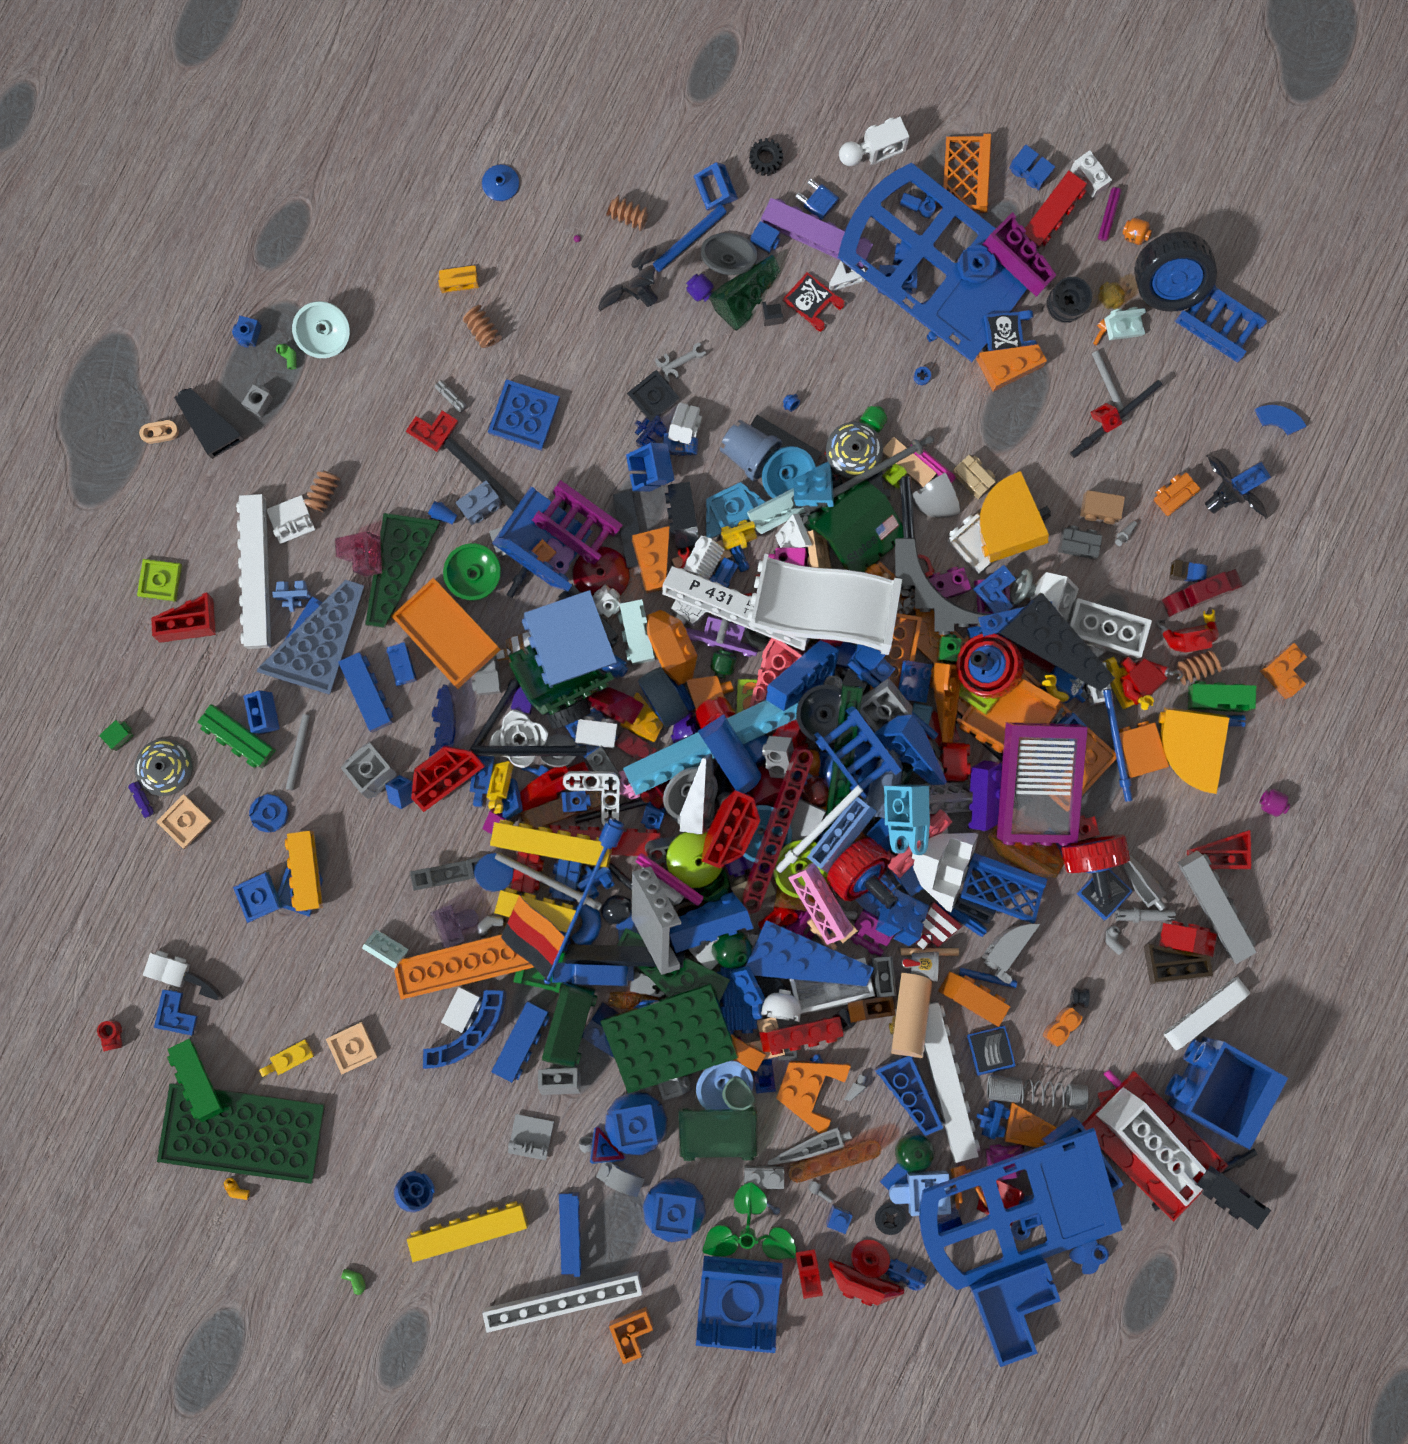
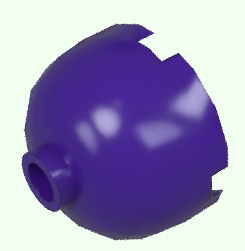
[671,712,700,743]

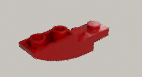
[520,762,592,812]

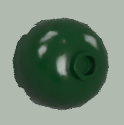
[692,869,730,904]
[712,930,752,969]
[895,1133,935,1173]

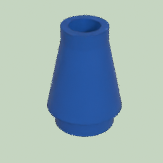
[428,501,457,525]

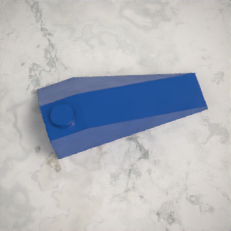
[874,715,947,785]

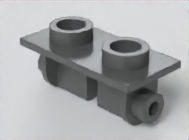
[586,747,622,786]

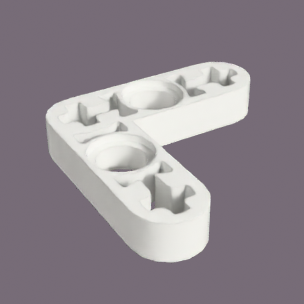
[563,771,620,825]

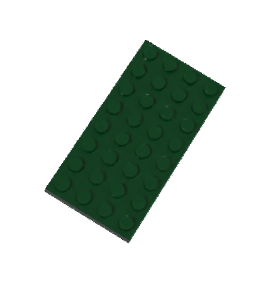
[157,1083,325,1184]

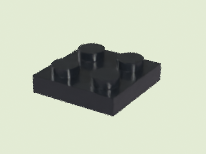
[627,370,680,423]

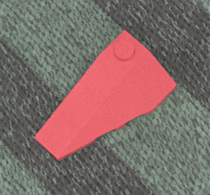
[749,638,806,708]

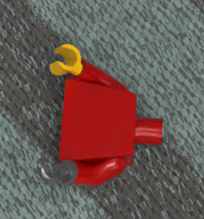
[1156,609,1219,653]
[1120,656,1184,710]

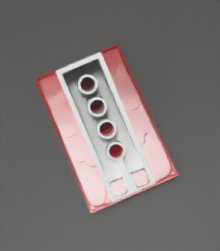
[1082,1071,1228,1222]

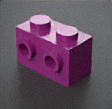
[929,566,971,599]

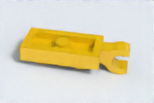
[1102,657,1134,709]
[487,761,513,814]
[259,1039,315,1077]

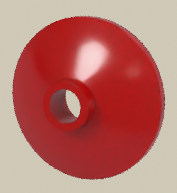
[851,1240,890,1278]

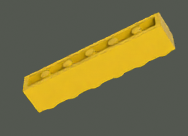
[406,1201,529,1262]

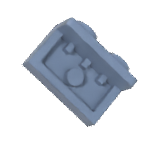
[455,481,502,525]

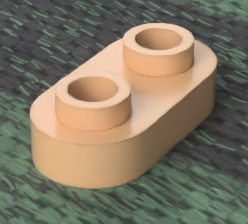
[139,420,179,444]

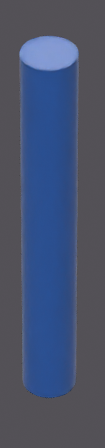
[959,968,1017,988]

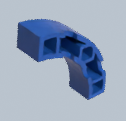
[423,990,507,1069]

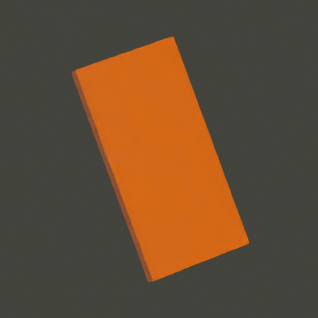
[391,578,501,689]

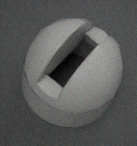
[579,1136,593,1153]

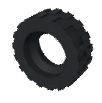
[546,697,591,729]

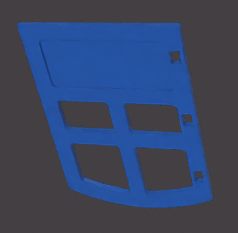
[837,163,1027,362]
[919,1128,1123,1290]

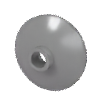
[540,735,577,767]

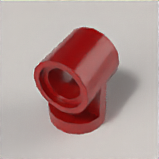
[97,1020,123,1051]

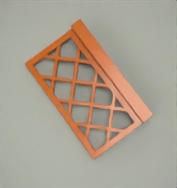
[943,134,992,213]

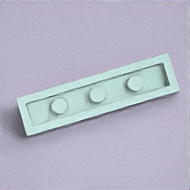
[747,488,805,534]

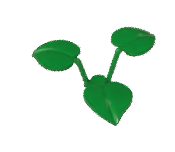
[702,1182,796,1260]

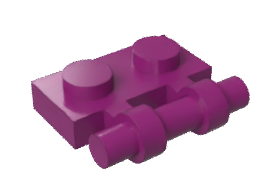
[849,909,894,957]

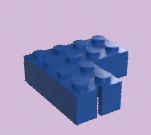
[969,1259,1061,1367]

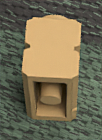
[952,454,996,499]

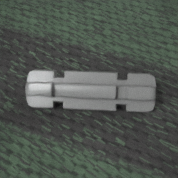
[435,380,466,412]

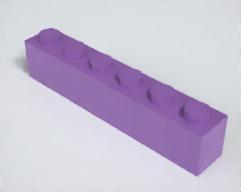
[761,198,873,269]

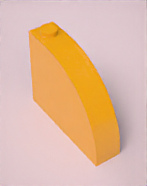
[980,471,1049,563]
[1159,707,1229,794]

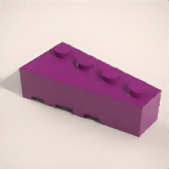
[982,212,1056,297]

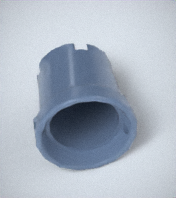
[720,420,782,481]

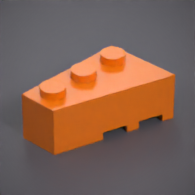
[976,344,1047,392]
[632,526,669,594]
[938,971,1010,1027]

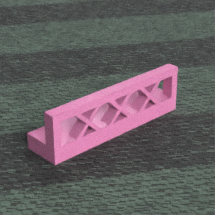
[788,863,853,945]

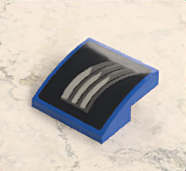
[1076,870,1132,921]
[967,1026,1015,1076]

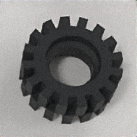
[749,138,783,176]

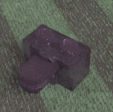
[430,905,478,949]

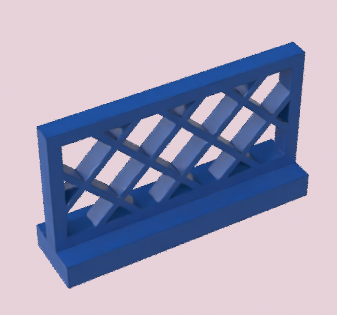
[960,853,1047,924]

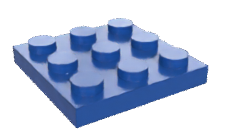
[488,379,560,451]

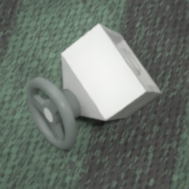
[1010,569,1079,622]

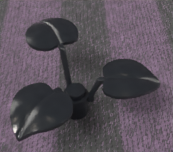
[598,245,658,311]
[1205,455,1268,519]

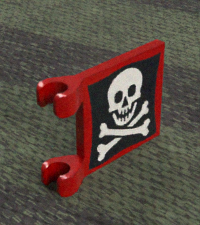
[782,272,844,332]

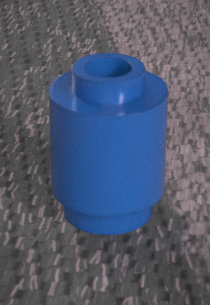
[602,654,629,679]

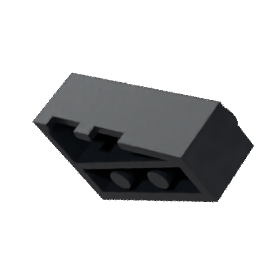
[1197,1166,1271,1230]

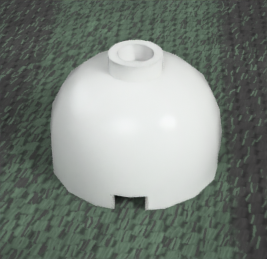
[761,989,801,1022]

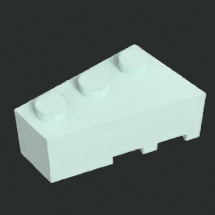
[618,599,655,665]

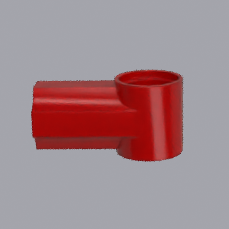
[758,899,798,930]

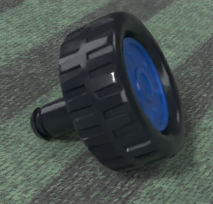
[1134,232,1218,312]

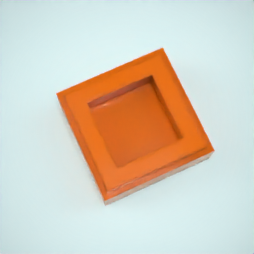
[532,539,557,563]

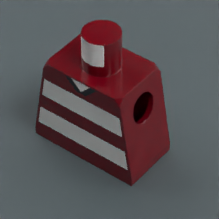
[915,902,962,950]

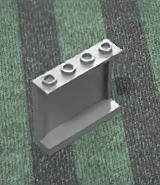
[632,866,681,975]

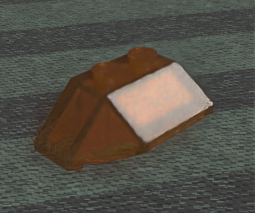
[988,820,1064,878]

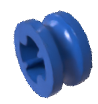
[913,366,931,385]

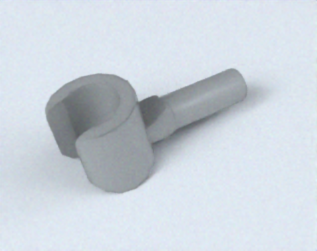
[808,1180,833,1203]

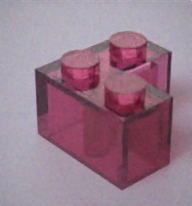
[335,531,382,577]

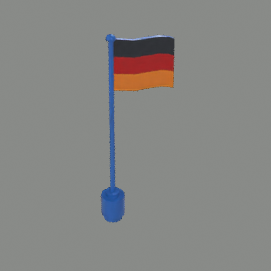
[501,818,624,984]

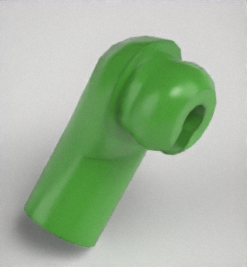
[276,344,297,370]
[341,1269,366,1295]

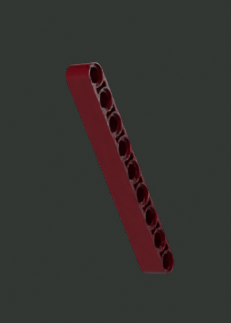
[741,746,813,914]

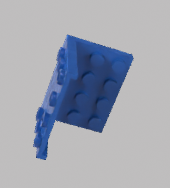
[492,487,593,591]

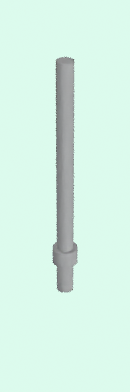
[495,852,602,910]

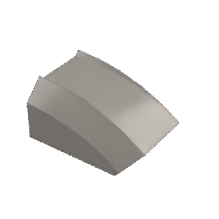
[340,742,397,799]

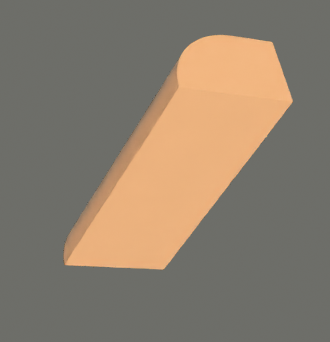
[891,973,932,1058]

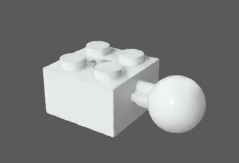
[839,117,909,166]

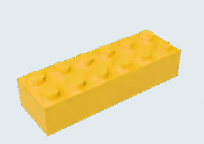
[490,819,612,868]

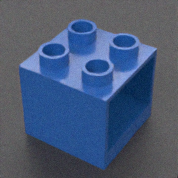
[1165,1036,1288,1149]

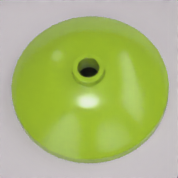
[666,831,723,888]
[773,840,828,898]

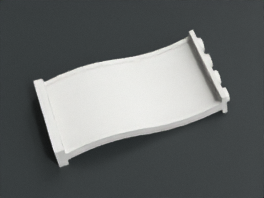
[747,554,902,655]

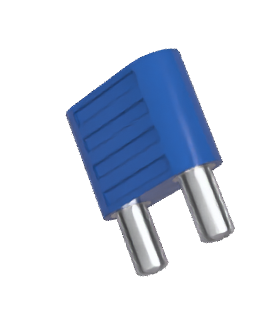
[796,178,840,221]

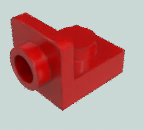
[1090,403,1122,433]

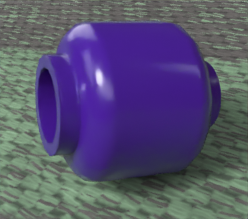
[686,273,714,302]

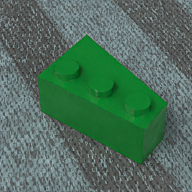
[1188,681,1256,713]

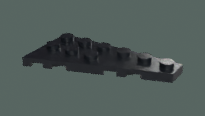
[998,593,1115,691]

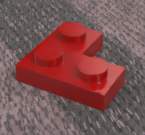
[406,410,458,453]

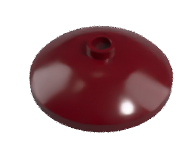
[573,546,630,597]

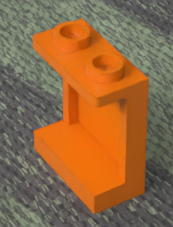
[1119,721,1169,778]

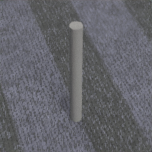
[1092,350,1129,422]
[286,714,310,790]

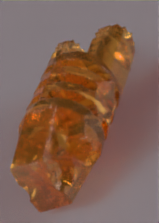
[609,992,659,1010]

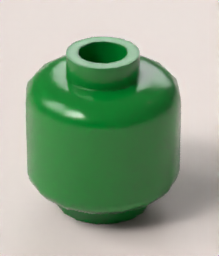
[860,406,888,433]

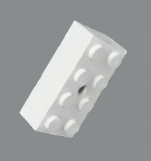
[1068,598,1152,660]

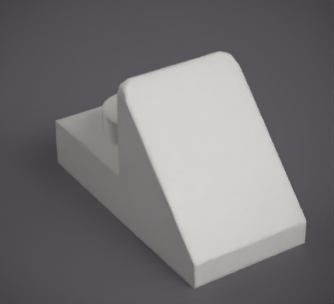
[828,261,866,292]

